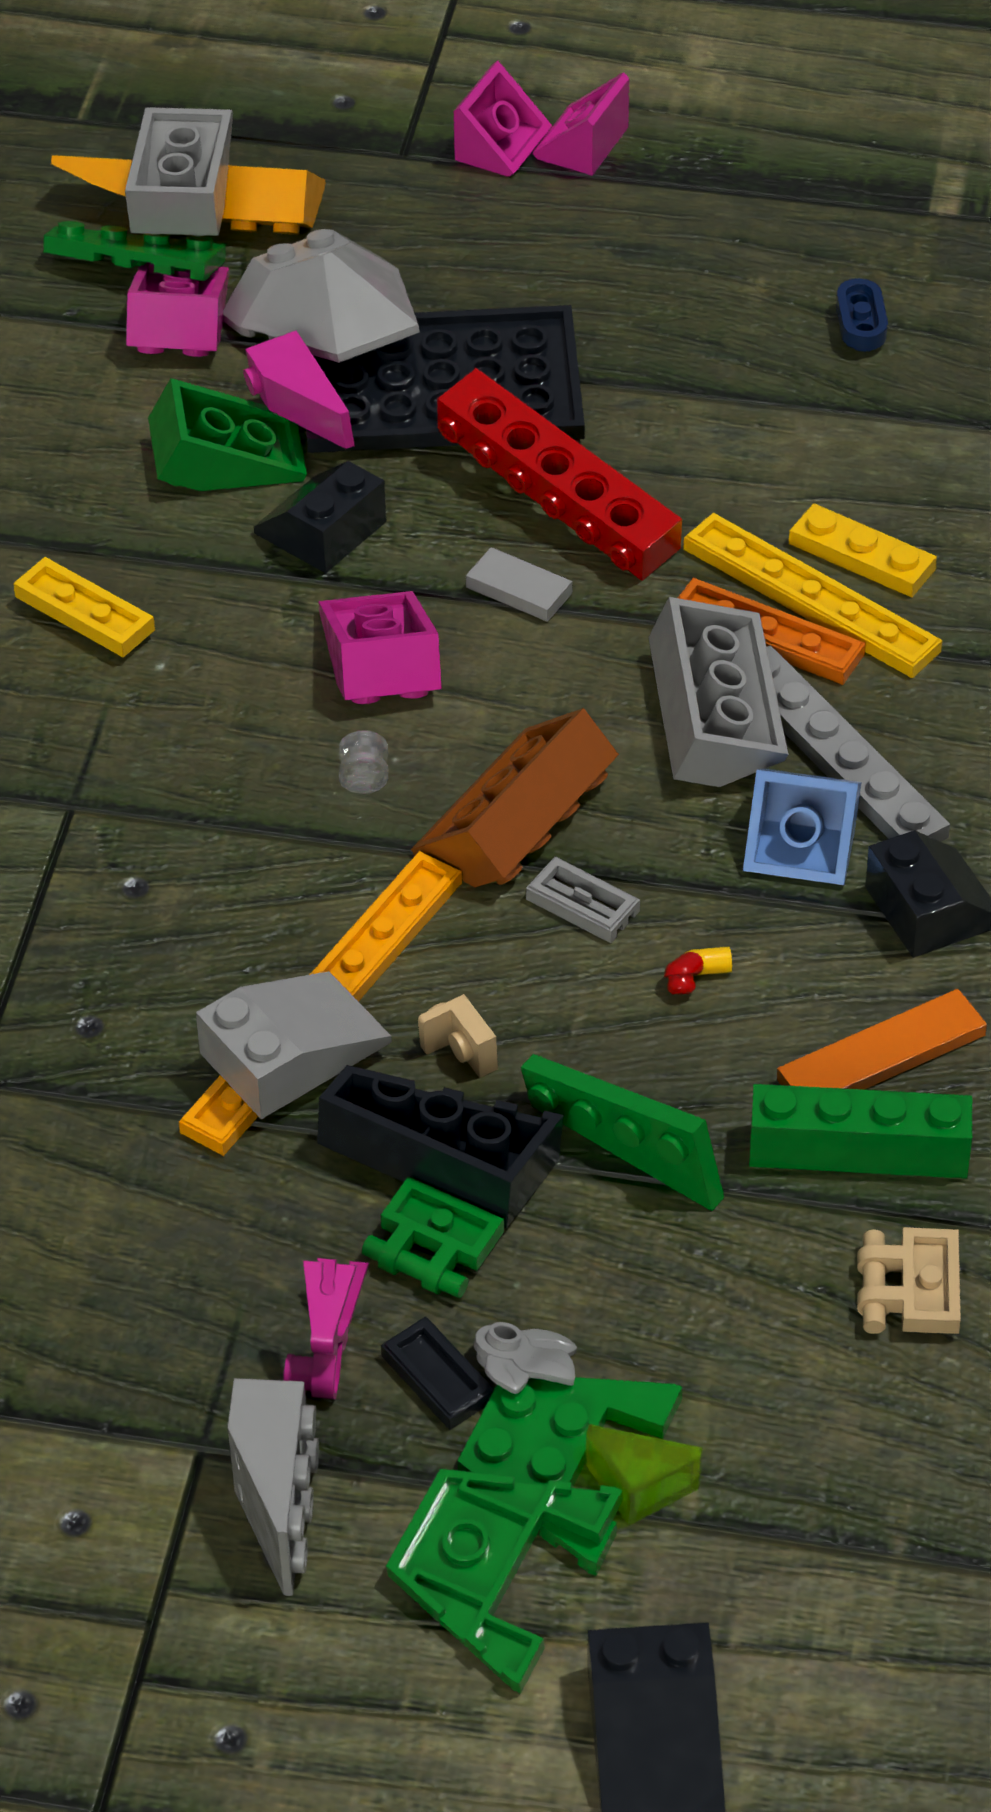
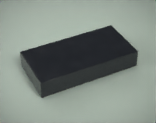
[381,1316,495,1430]

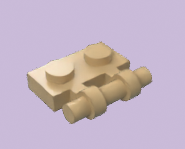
[857,1227,961,1334]

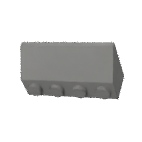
[648,597,788,787]

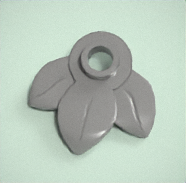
[474,1322,577,1394]

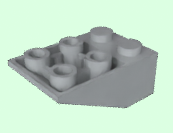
[228,1378,319,1596]

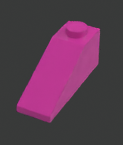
[243,331,355,449]

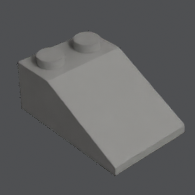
[125,107,233,236]
[196,971,392,1119]

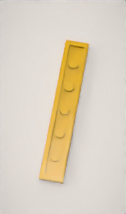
[683,513,942,679]

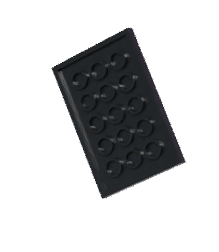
[307,305,585,453]

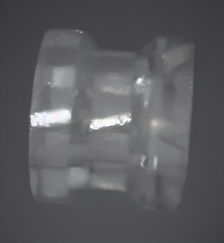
[339,731,388,794]

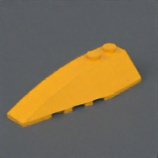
[51,155,325,235]

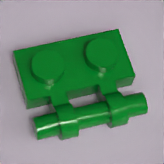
[361,1177,504,1298]

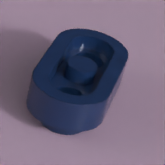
[836,278,888,352]

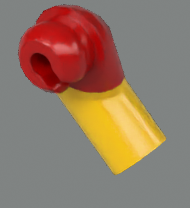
[664,947,732,995]

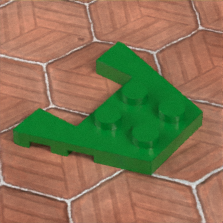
[457,1377,683,1576]
[386,1469,623,1694]

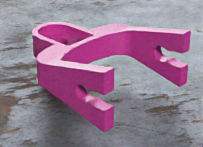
[283,1258,369,1399]

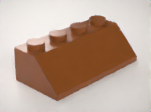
[411,708,619,887]

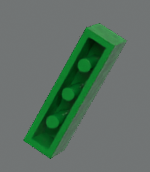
[749,1084,972,1179]

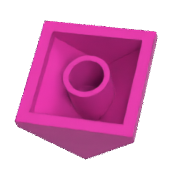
[453,61,552,177]
[533,72,629,176]

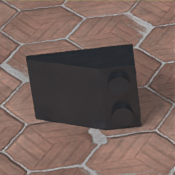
[587,1622,726,1812]

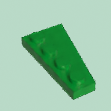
[43,221,226,281]
[520,1054,725,1212]

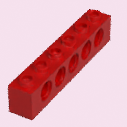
[437,368,682,581]

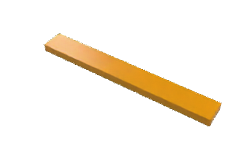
[179,851,462,1156]

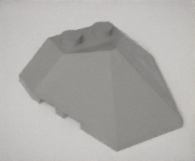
[223,229,420,362]

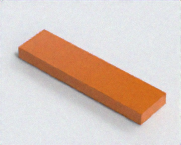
[678,578,866,685]
[777,989,987,1090]

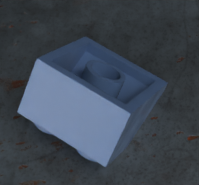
[743,768,862,885]

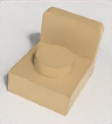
[418,994,498,1078]

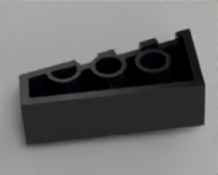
[317,1065,564,1228]

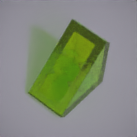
[586,1424,703,1525]

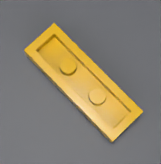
[789,503,937,598]
[13,557,155,658]

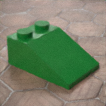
[148,378,307,491]

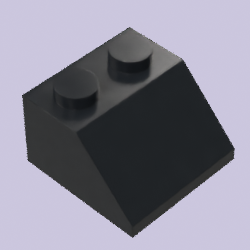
[254,461,386,573]
[865,830,991,958]

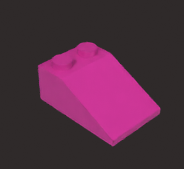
[126,262,229,357]
[318,591,442,704]

